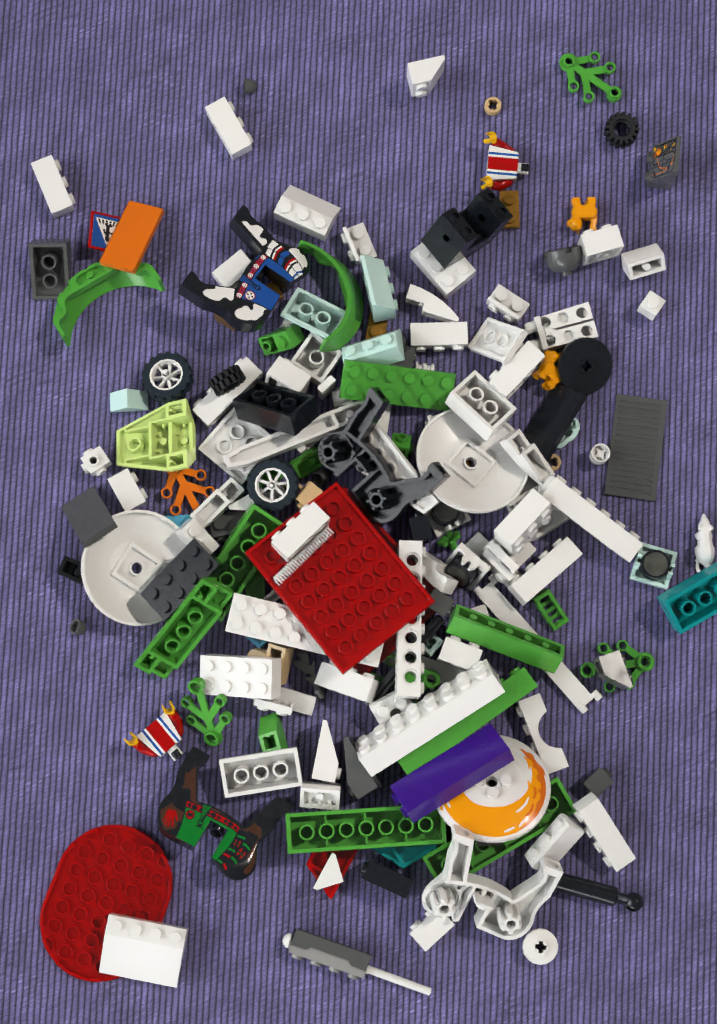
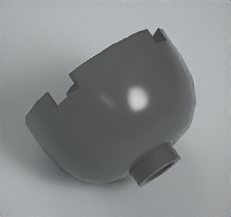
[543,245,582,276]

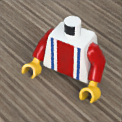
[480,131,529,191]
[124,701,184,761]

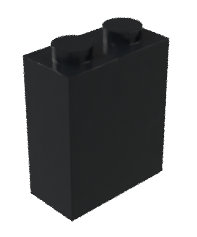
[360,859,414,899]

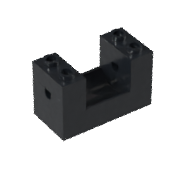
[421,188,513,269]

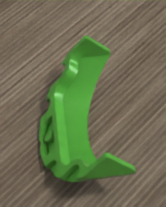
[298,240,364,352]
[53,262,165,347]

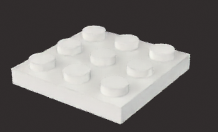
[198,407,270,486]

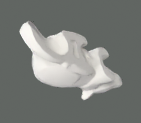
[694,514,715,573]

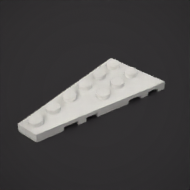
[354,423,440,514]

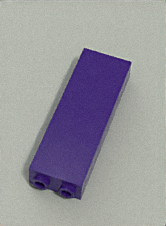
[390,723,514,823]

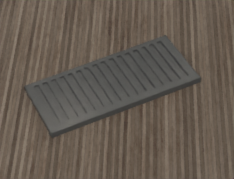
[604,394,668,502]

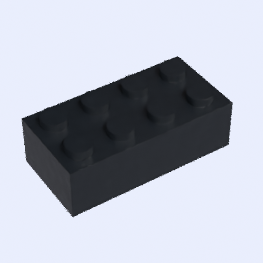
[233,380,319,436]
[140,538,227,622]

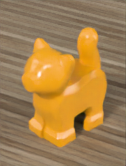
[566,197,597,234]
[531,350,561,391]

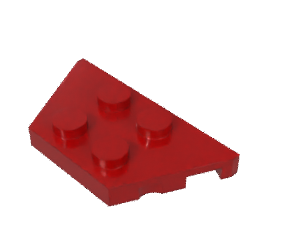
[306,849,358,899]

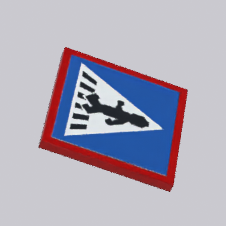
[88,211,121,251]

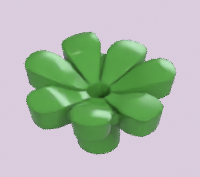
[437,530,461,551]

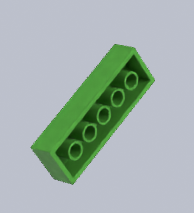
[216,502,283,623]

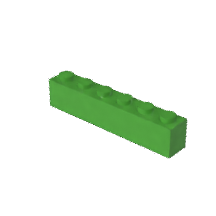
[446,604,565,674]

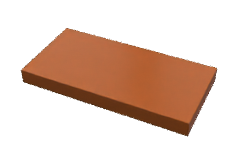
[99,200,164,274]

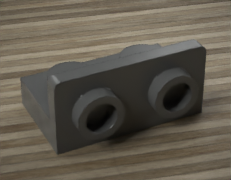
[210,511,245,542]

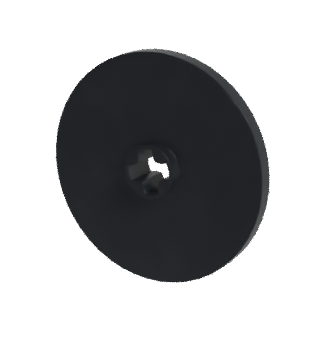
[557,337,612,394]

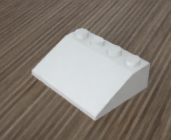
[99,913,189,988]

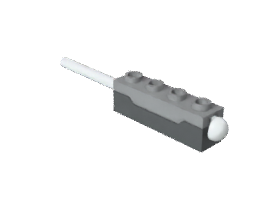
[282,928,432,996]

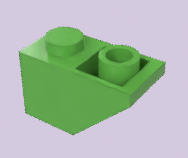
[258,323,305,356]
[258,712,288,752]

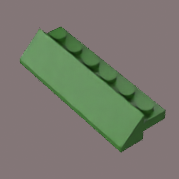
[134,577,234,679]

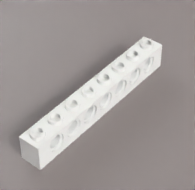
[395,540,426,699]

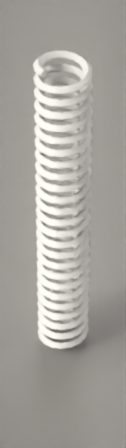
[273,524,334,586]

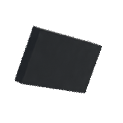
[524,384,587,462]

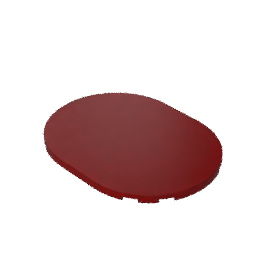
[40,824,173,982]

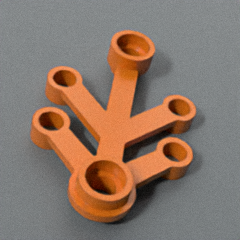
[161,468,215,516]

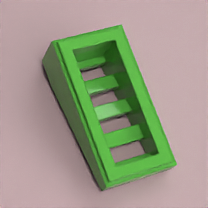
[531,588,569,631]

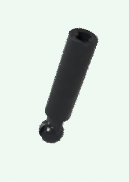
[554,873,644,912]

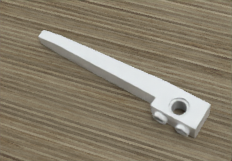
[224,400,364,470]

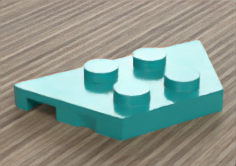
[371,844,436,869]

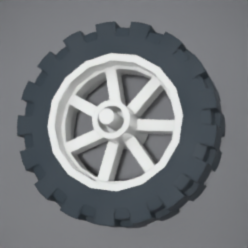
[142,352,194,404]
[246,459,299,511]

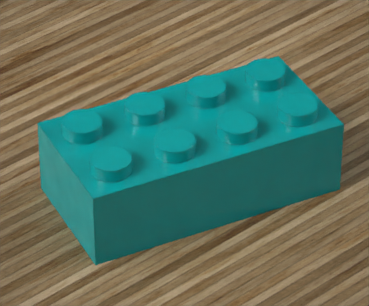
[657,562,717,634]

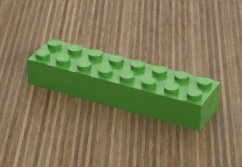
[398,667,538,775]
[422,777,576,879]
[285,806,447,854]

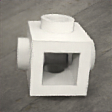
[80,446,112,477]

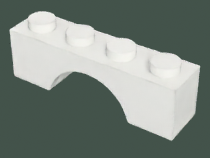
[515,693,569,774]

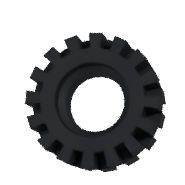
[604,112,639,149]
[209,365,246,396]

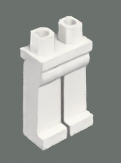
[524,302,598,353]

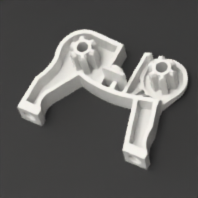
[422,824,564,940]

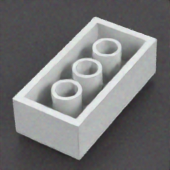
[200,654,282,699]

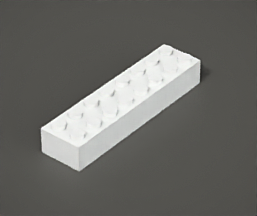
[225,593,384,668]
[355,659,505,777]

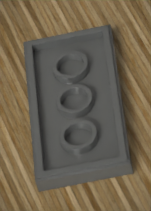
[61,486,118,548]

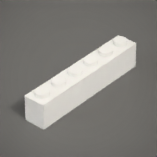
[538,475,643,562]

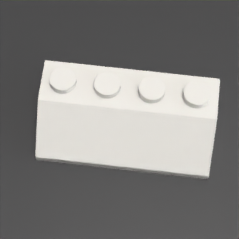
[219,747,303,798]

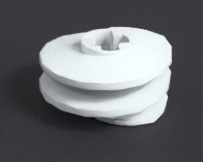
[522,928,558,965]

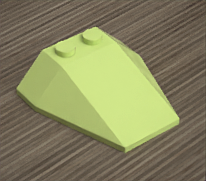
[116,399,196,472]

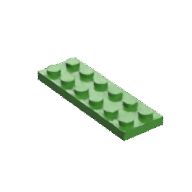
[339,359,456,411]

